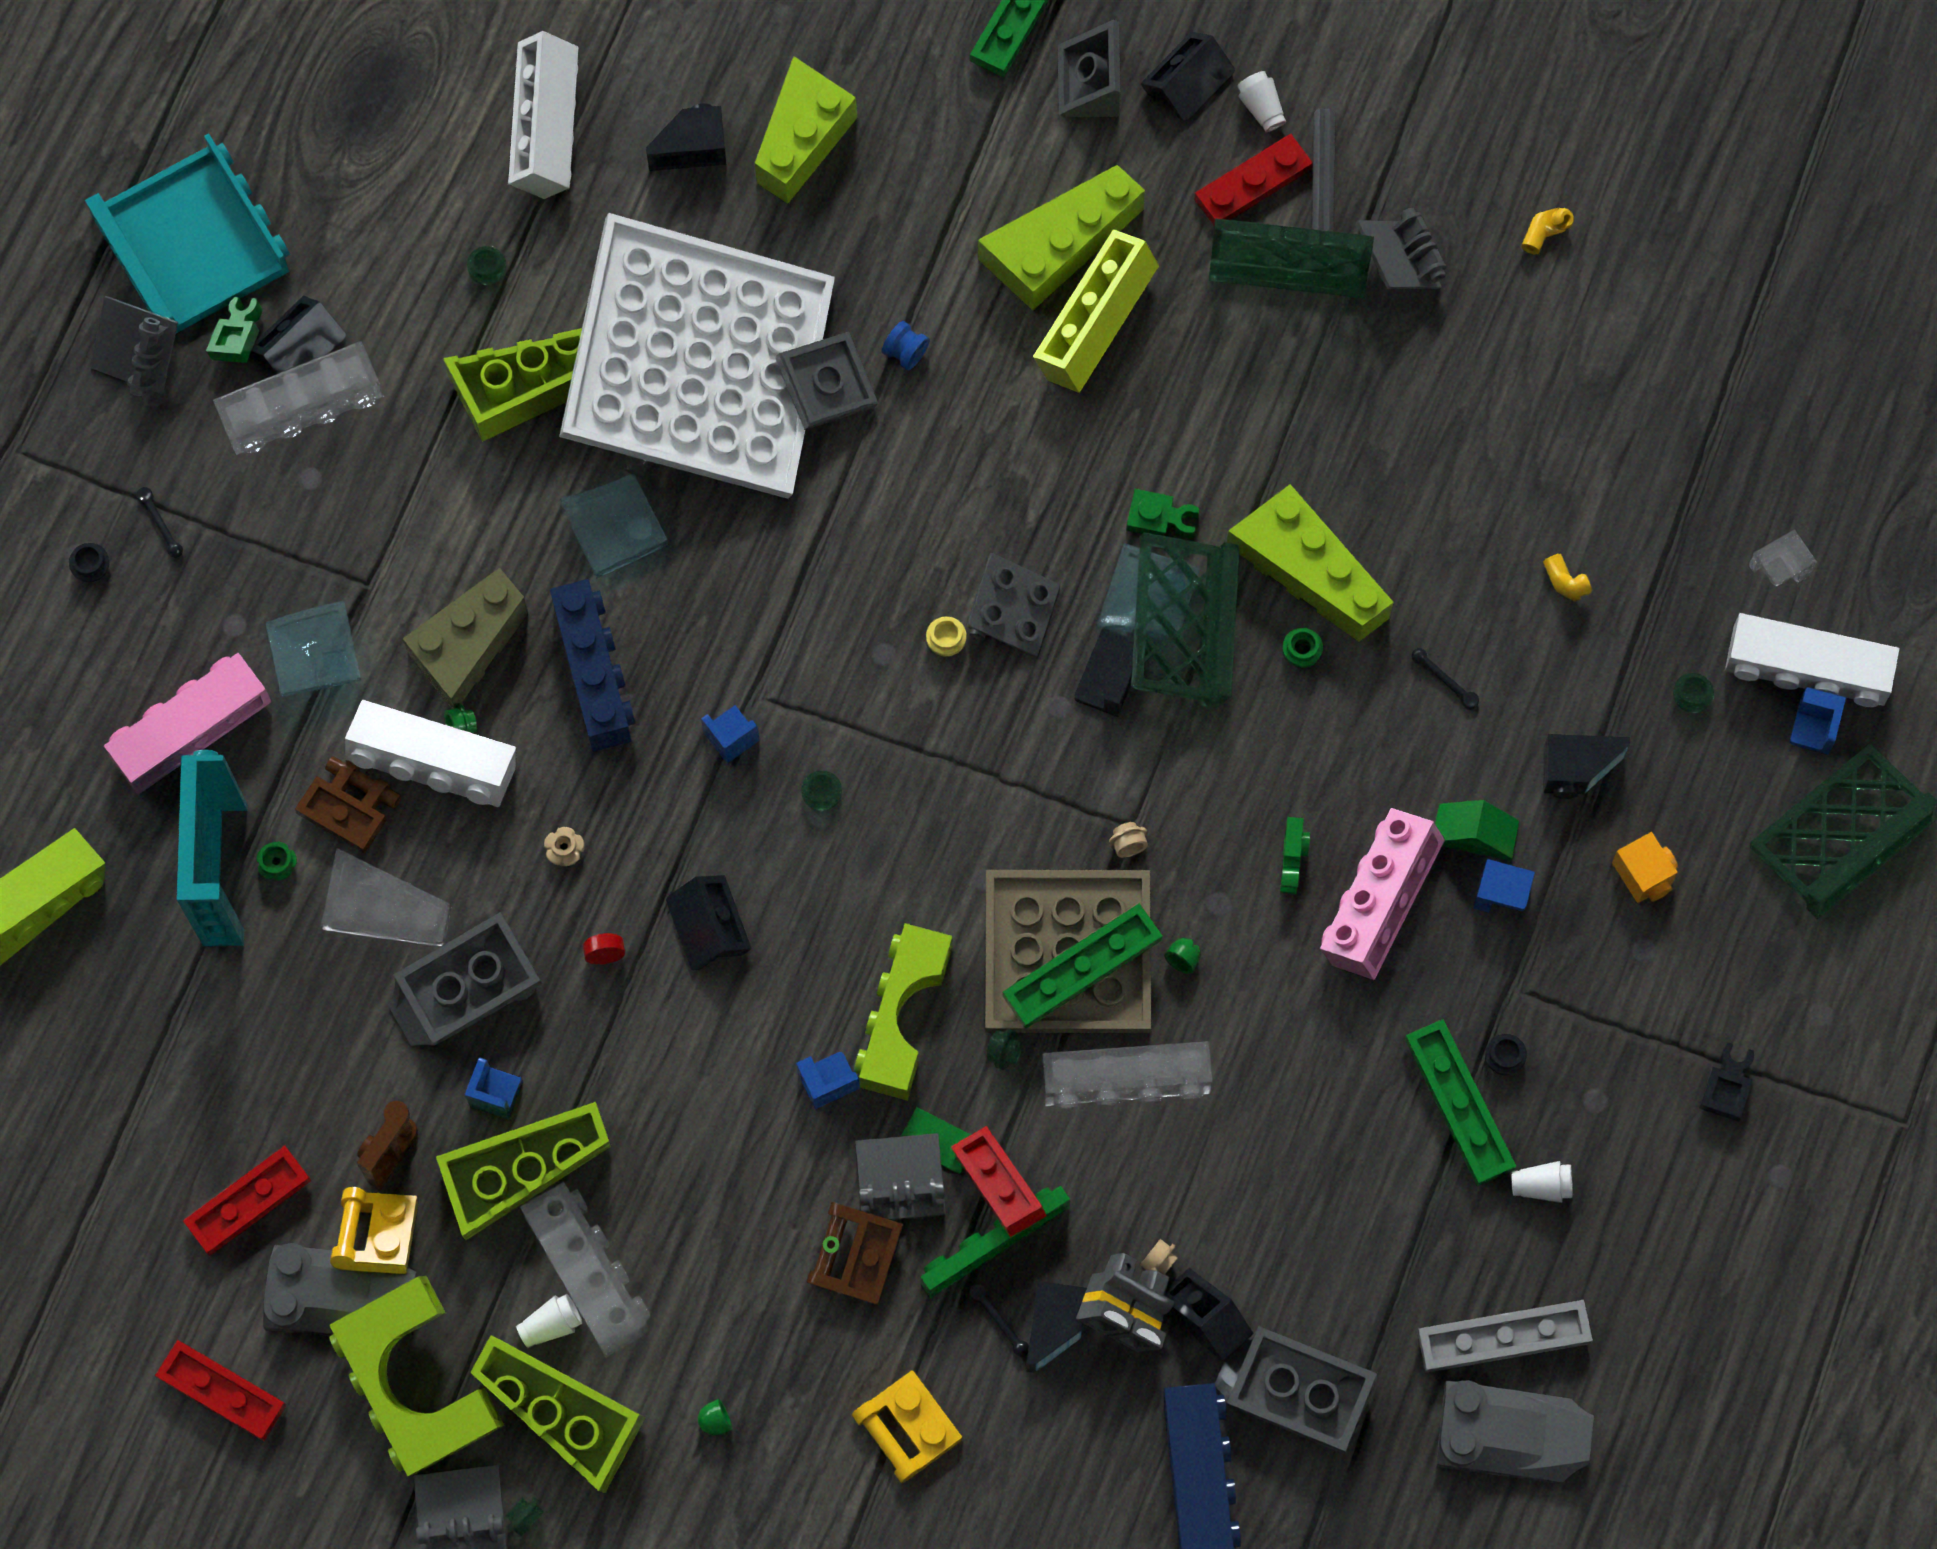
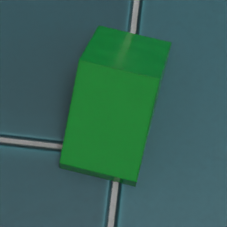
[1435,800,1519,861]

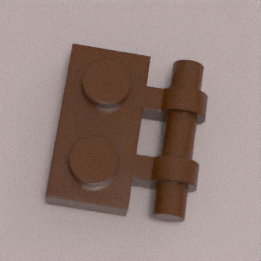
[295,756,402,853]

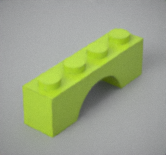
[854,923,953,1101]

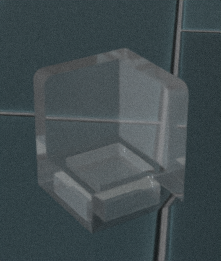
[1749,529,1817,586]

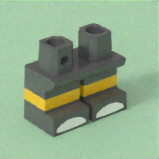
[1076,1253,1174,1352]

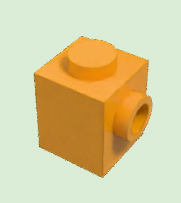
[1612,832,1678,903]

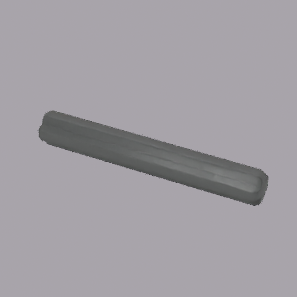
[1312,108,1335,255]

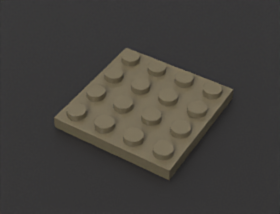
[985,870,1151,1033]

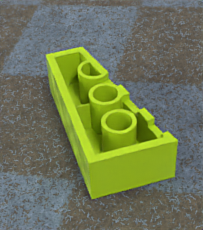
[978,165,1145,310]
[436,1102,611,1240]

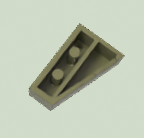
[403,568,528,709]

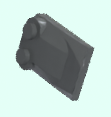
[388,912,542,1046]
[263,1243,416,1336]
[1215,1326,1377,1455]
[1436,1380,1594,1484]

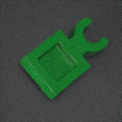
[206,297,263,363]
[1126,489,1200,538]
[1280,817,1310,894]

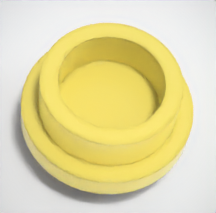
[926,617,966,656]

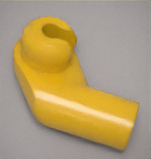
[1521,208,1574,254]
[1543,554,1593,601]

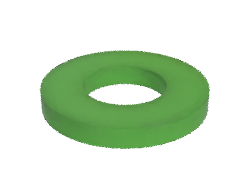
[823,1236,840,1253]

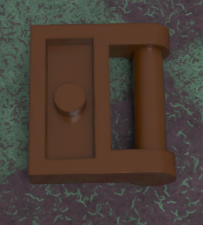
[357,1101,418,1190]
[806,1202,903,1305]

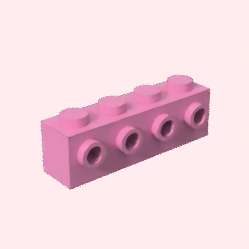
[104,653,271,795]
[1320,808,1445,980]

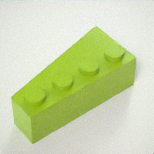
[443,328,582,442]
[1226,484,1393,642]
[0,828,105,966]
[470,1335,646,1493]

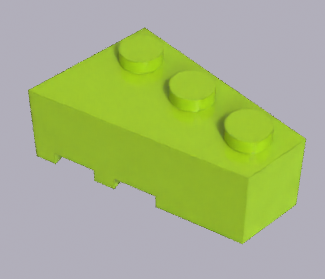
[755,56,857,204]

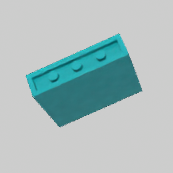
[85,133,290,333]
[177,750,248,946]

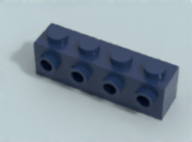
[550,579,636,752]
[1163,1383,1241,1549]

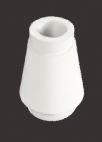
[1237,71,1286,132]
[1512,1161,1573,1203]
[516,1294,582,1348]

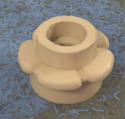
[1109,822,1148,858]
[544,827,584,866]
[1140,1239,1177,1275]

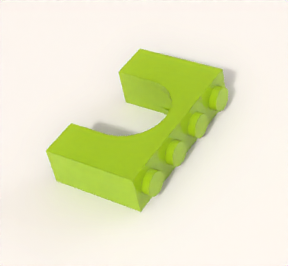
[329,1276,505,1476]

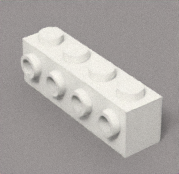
[508,31,578,199]
[1725,613,1899,707]
[345,700,516,807]

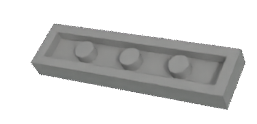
[1417,1300,1593,1373]

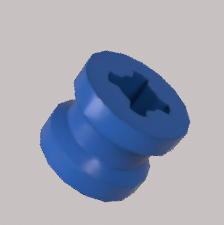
[881,321,930,371]

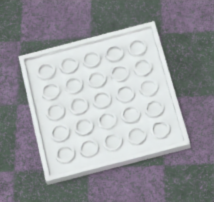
[559,213,835,499]

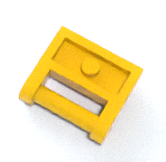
[330,1187,418,1274]
[851,1370,963,1483]

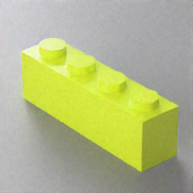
[1033,229,1159,393]

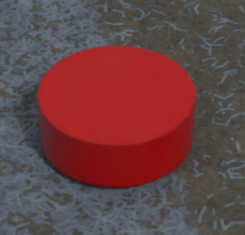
[583,933,625,964]

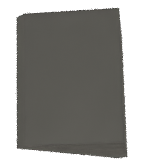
[1058,19,1120,117]

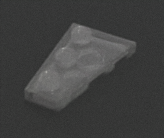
[321,848,451,947]

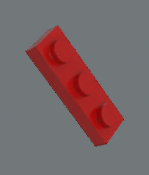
[1194,133,1313,229]
[951,1126,1046,1237]
[183,1146,311,1256]
[155,1340,287,1442]

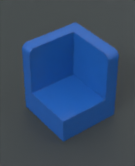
[1790,687,1846,754]
[701,705,760,763]
[1473,859,1535,912]
[796,1052,860,1109]
[465,1057,523,1120]

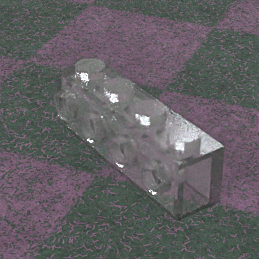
[213,341,384,455]
[1042,1041,1212,1108]
[520,1182,651,1358]

